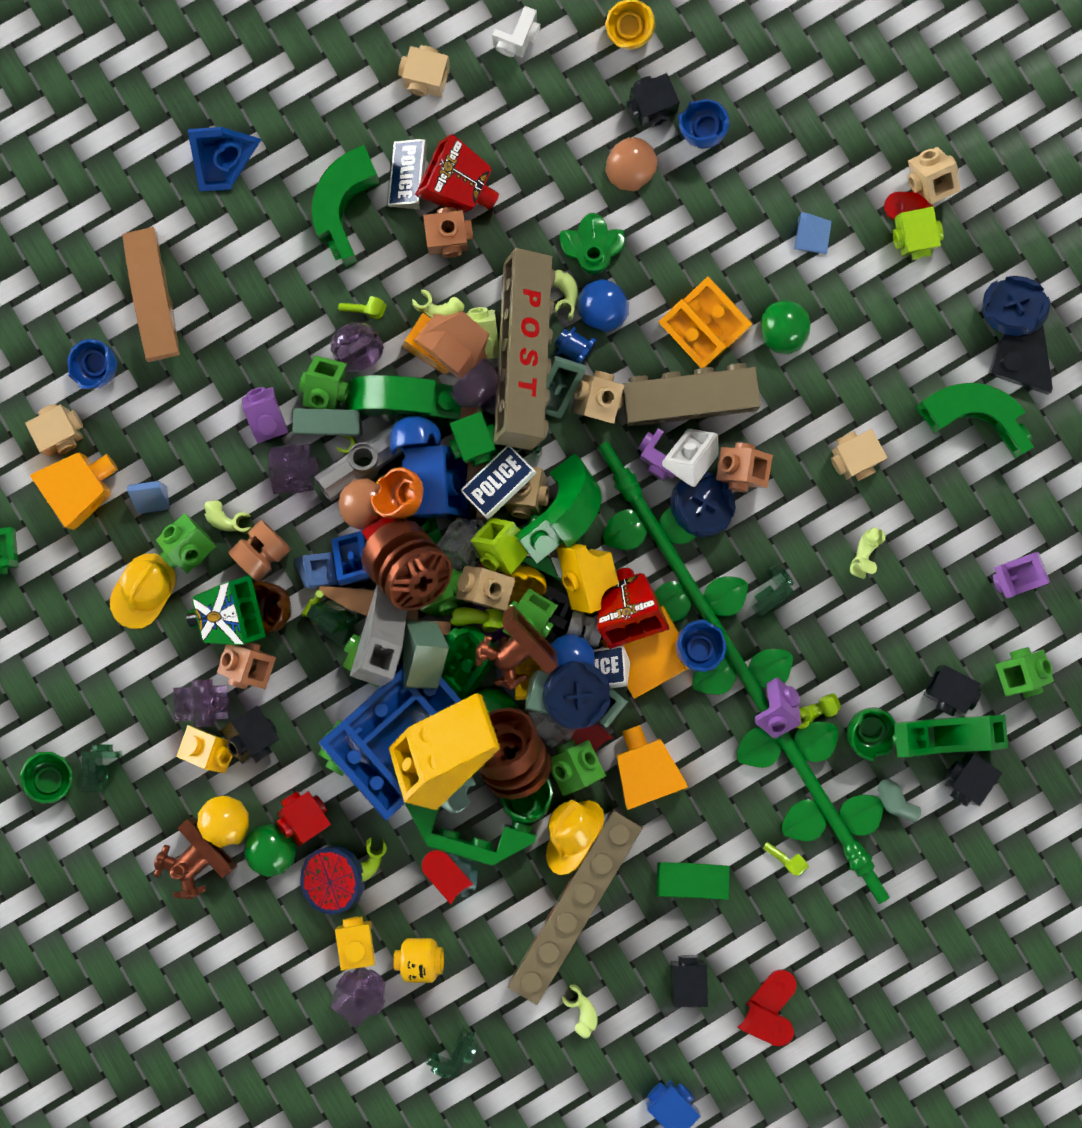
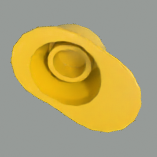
[110,553,176,629]
[546,800,605,875]

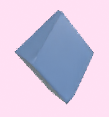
[127,481,169,514]

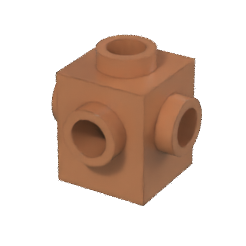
[423,207,473,258]
[716,443,773,492]
[217,641,276,690]

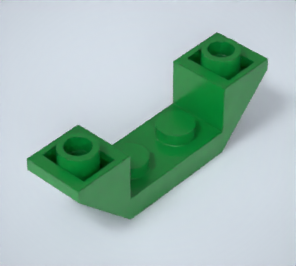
[405,803,537,866]

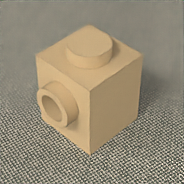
[398,45,450,97]
[25,404,83,456]
[831,429,887,481]
[456,566,515,611]

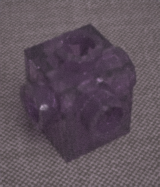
[268,444,320,494]
[173,679,229,727]
[331,967,386,1028]

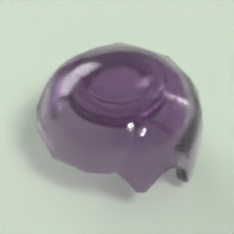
[331,322,384,372]
[450,358,499,409]

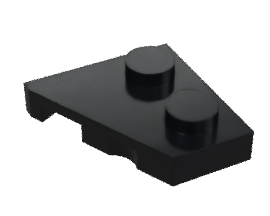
[988,325,1053,395]

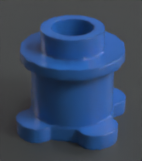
[554,327,596,364]

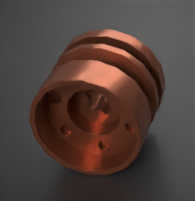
[361,519,453,611]
[478,708,552,800]

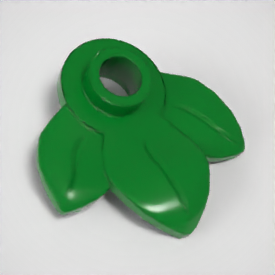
[559,213,625,274]

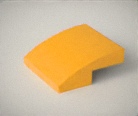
[658,276,754,368]
[601,606,688,699]

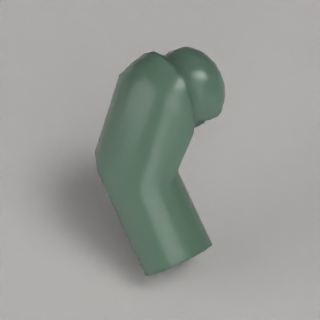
[878,779,921,822]

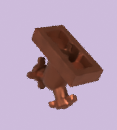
[475,605,558,690]
[154,817,238,899]

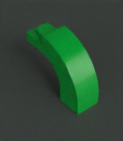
[312,145,380,267]
[346,375,463,421]
[916,383,1034,458]
[515,453,602,564]
[893,715,1008,758]

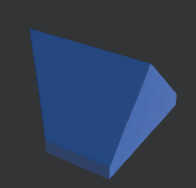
[188,127,262,191]

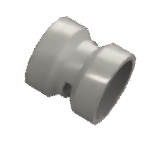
[567,610,601,649]

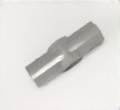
[314,423,404,502]

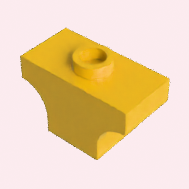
[556,544,619,614]

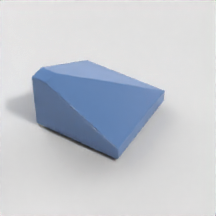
[794,212,832,254]
[294,552,338,589]

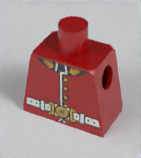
[415,134,499,213]
[597,568,669,649]

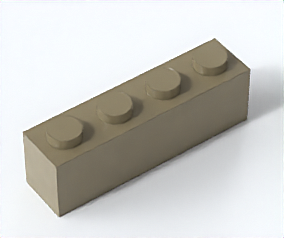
[623,363,761,427]

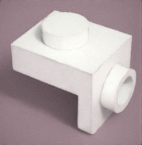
[492,6,541,58]

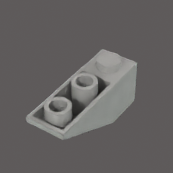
[350,585,407,687]

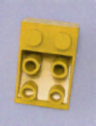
[389,693,500,810]

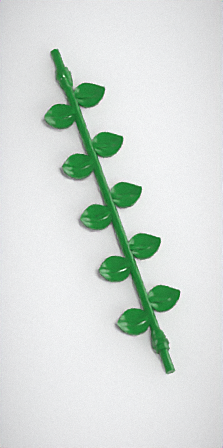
[597,441,890,904]

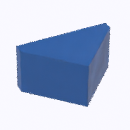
[331,531,373,588]

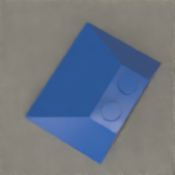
[318,668,462,821]

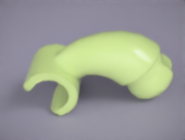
[553,270,578,322]
[412,290,464,317]
[204,500,251,533]
[850,527,886,579]
[562,984,598,1039]

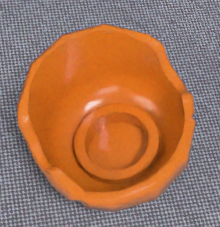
[371,467,424,519]

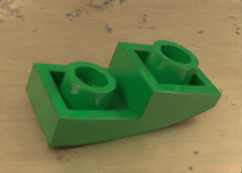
[656,862,730,900]

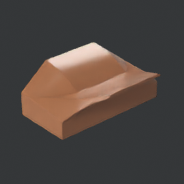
[413,311,489,384]

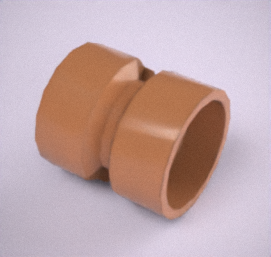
[228,519,292,581]

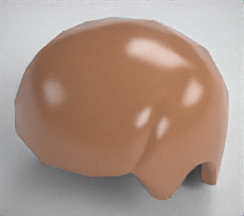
[605,137,658,191]
[338,478,383,531]

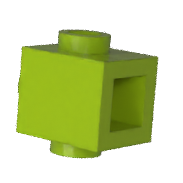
[893,206,944,260]
[471,517,528,574]

